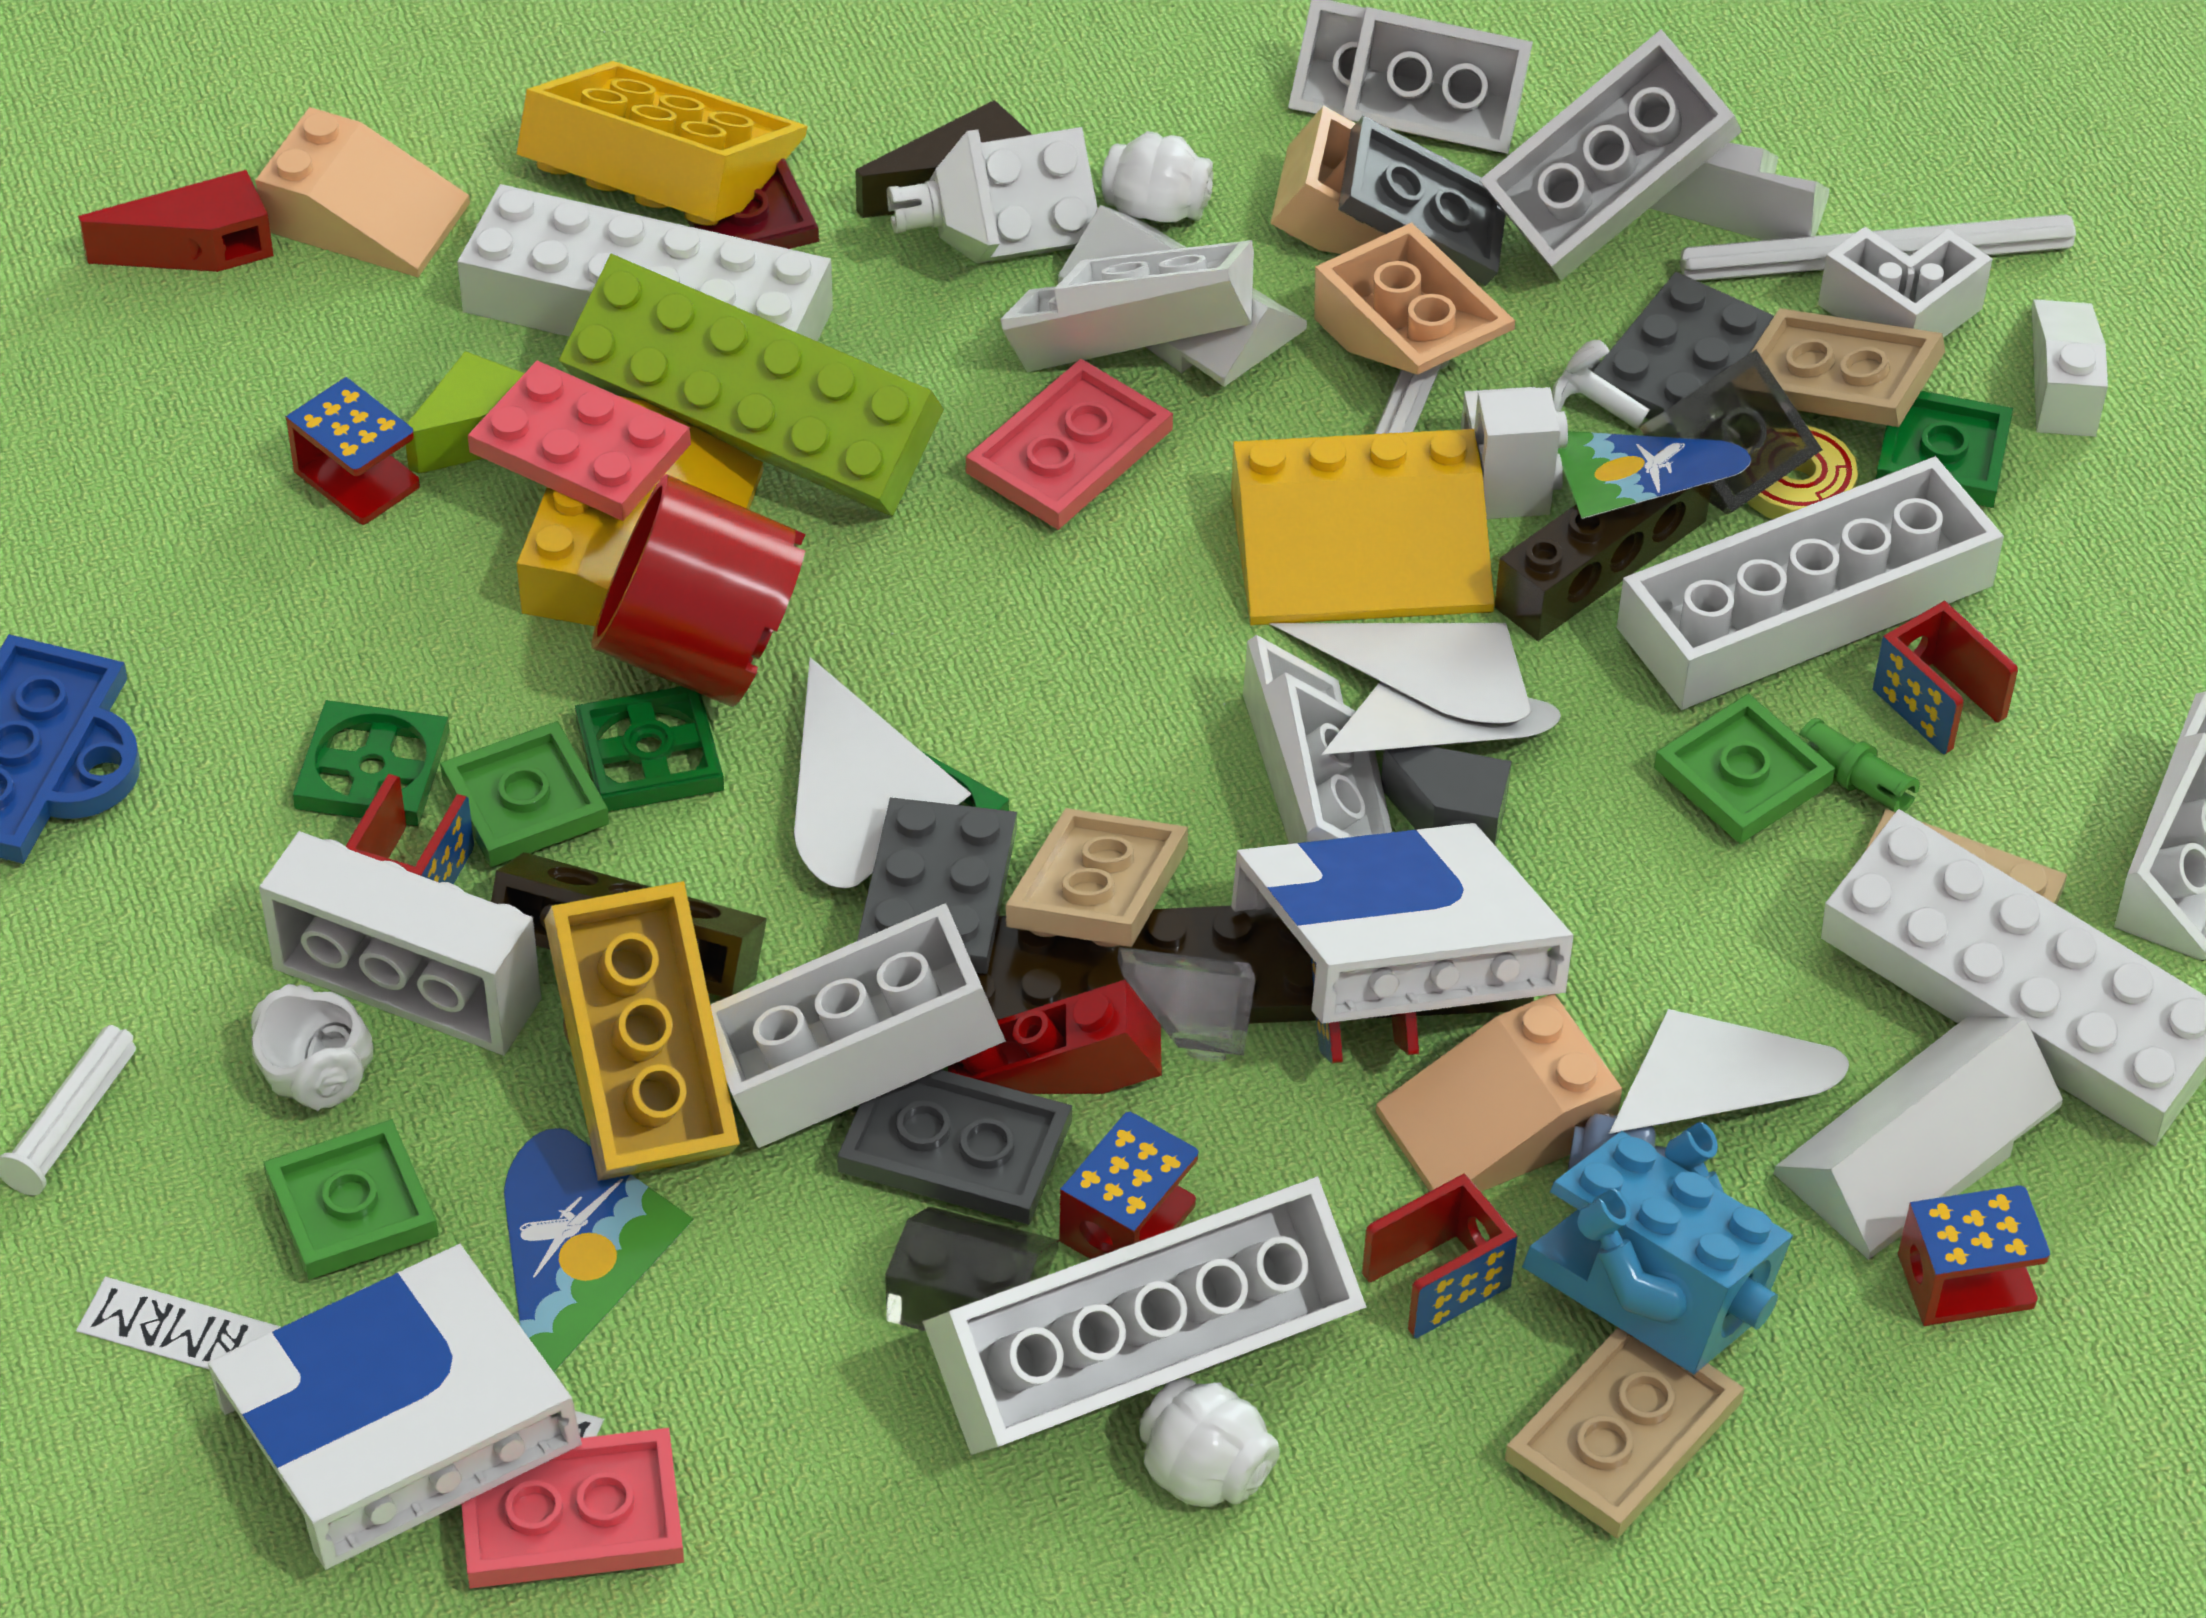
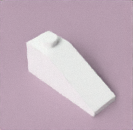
[2032,299,2108,437]

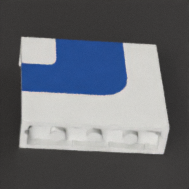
[1231,823,1574,1024]
[208,1244,582,1570]

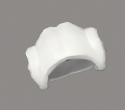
[1102,131,1213,222]
[251,984,374,1111]
[1139,1377,1280,1507]

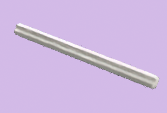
[1680,214,2076,281]

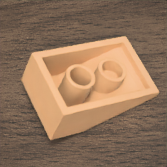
[1270,105,1385,254]
[256,107,470,278]
[1314,222,1515,375]
[1376,994,1622,1192]

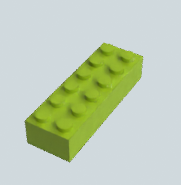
[558,254,944,517]

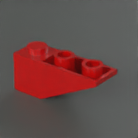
[78,170,274,272]
[948,980,1162,1094]

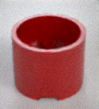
[591,474,806,707]

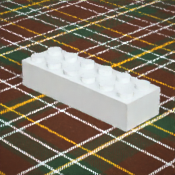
[457,184,833,341]
[1617,456,2004,710]
[1821,809,2206,1146]
[923,1176,1366,1455]

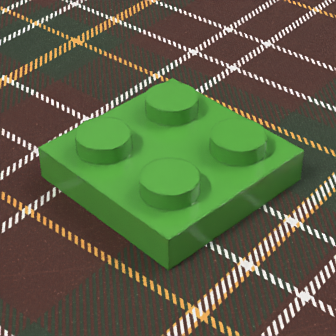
[1654,693,1835,844]
[440,721,609,867]
[263,1119,439,1280]

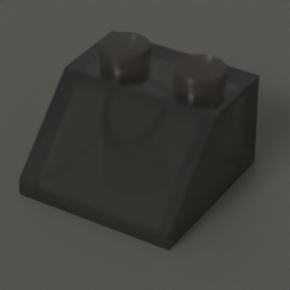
[1639,350,1822,515]
[885,1206,1059,1331]

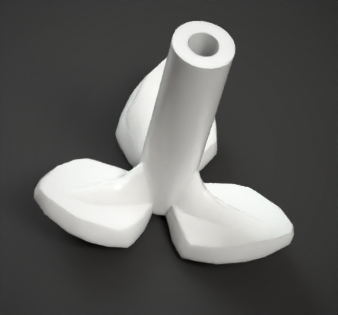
[1551,340,1650,429]

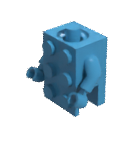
[1522,1122,1793,1374]

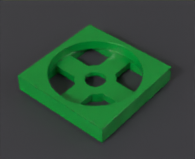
[575,686,724,812]
[293,700,450,826]

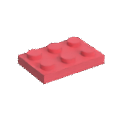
[966,358,1173,530]
[468,360,691,521]
[461,1428,684,1589]

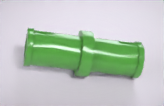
[1799,718,1920,812]

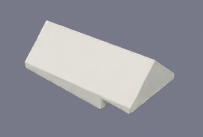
[1288,0,1533,154]
[1650,143,1830,240]
[1058,205,1307,387]
[1001,240,1254,372]
[1243,635,1392,844]
[2114,691,2206,961]
[1774,1017,2063,1260]

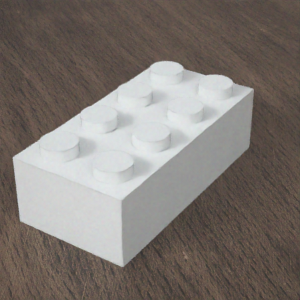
[1480,29,1742,281]
[259,831,541,1056]
[711,903,1005,1148]

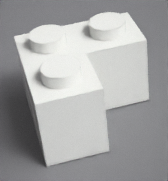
[1818,227,1993,338]
[1461,387,1568,519]

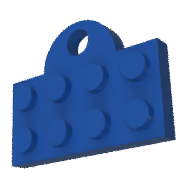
[0,634,140,864]

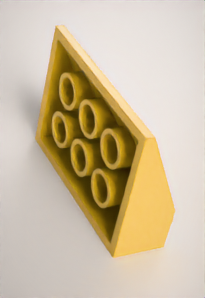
[516,61,807,225]
[517,396,763,626]
[1231,429,1495,625]

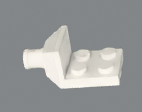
[887,127,1098,264]

